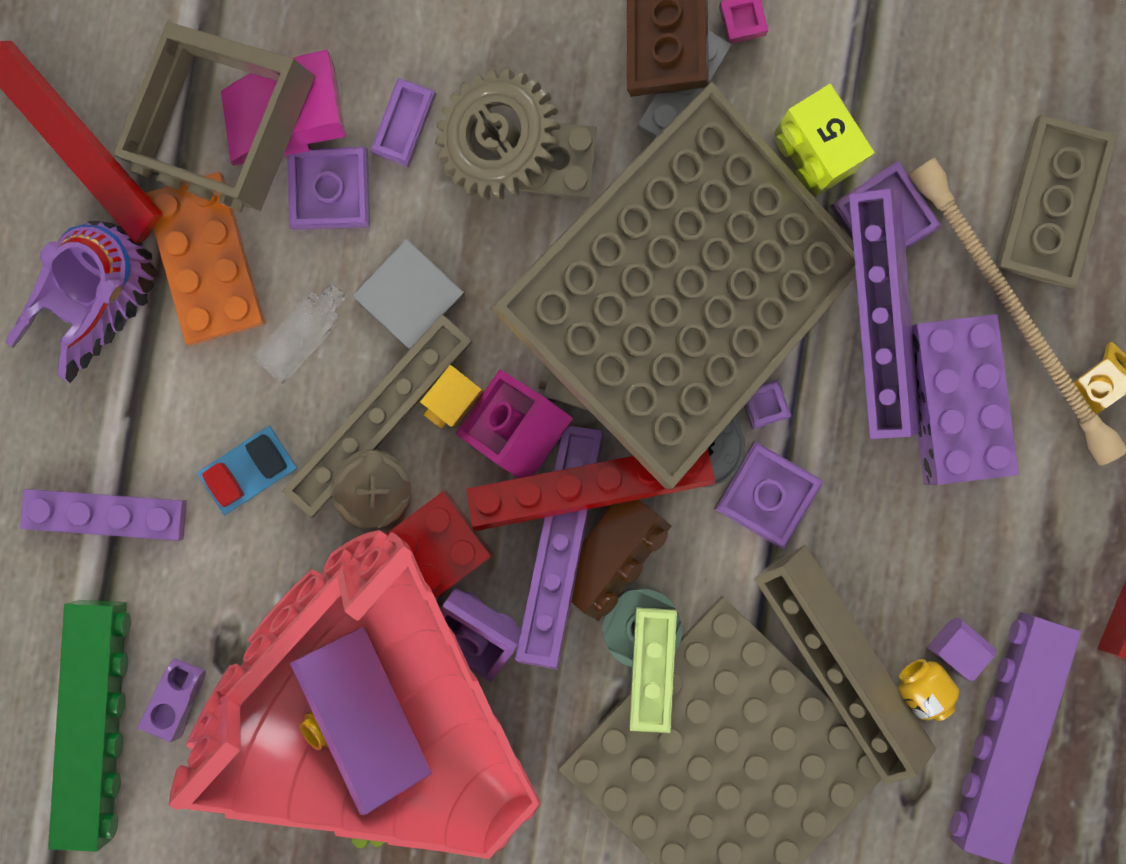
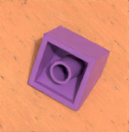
[440,587,522,682]

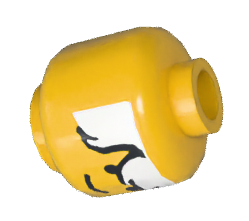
[897,659,960,721]

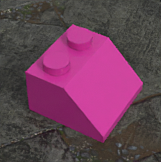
[455,369,573,478]

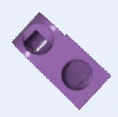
[137,658,206,742]

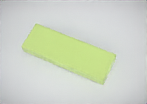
[629,607,677,733]

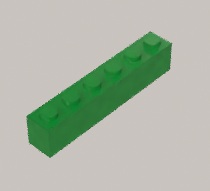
[48,600,131,852]

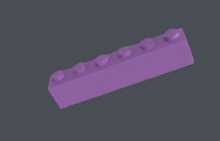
[849,188,921,439]
[950,612,1082,864]

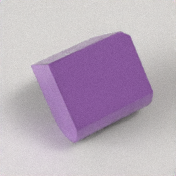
[926,618,996,681]

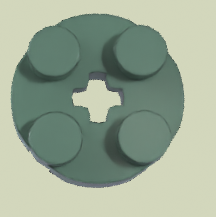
[602,587,683,668]

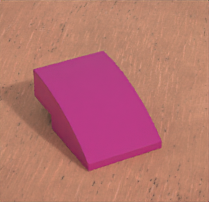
[221,49,346,166]

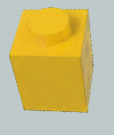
[420,365,484,429]

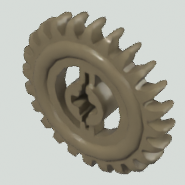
[435,68,561,200]

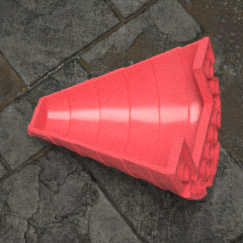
[168,530,540,859]

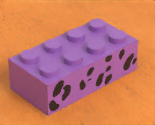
[912,314,1019,485]

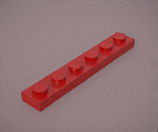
[466,448,715,531]

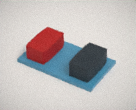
[197,426,297,516]

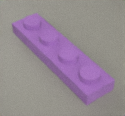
[20,489,187,541]

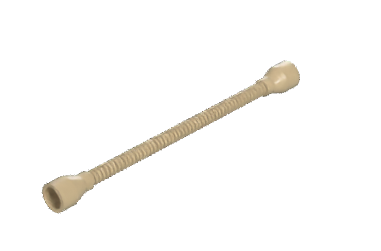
[908,157,1126,466]

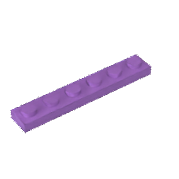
[515,425,604,670]

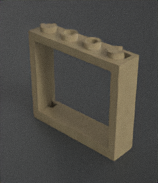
[113,21,315,212]

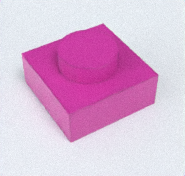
[719,0,768,44]

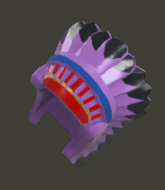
[5,221,157,383]

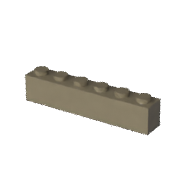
[754,545,936,784]

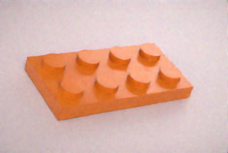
[145,172,265,346]

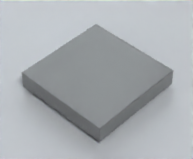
[353,239,465,350]

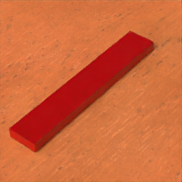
[0,41,163,243]

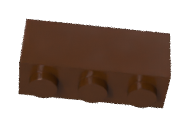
[571,499,672,621]

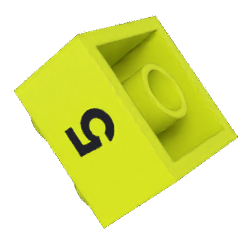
[774,83,875,197]

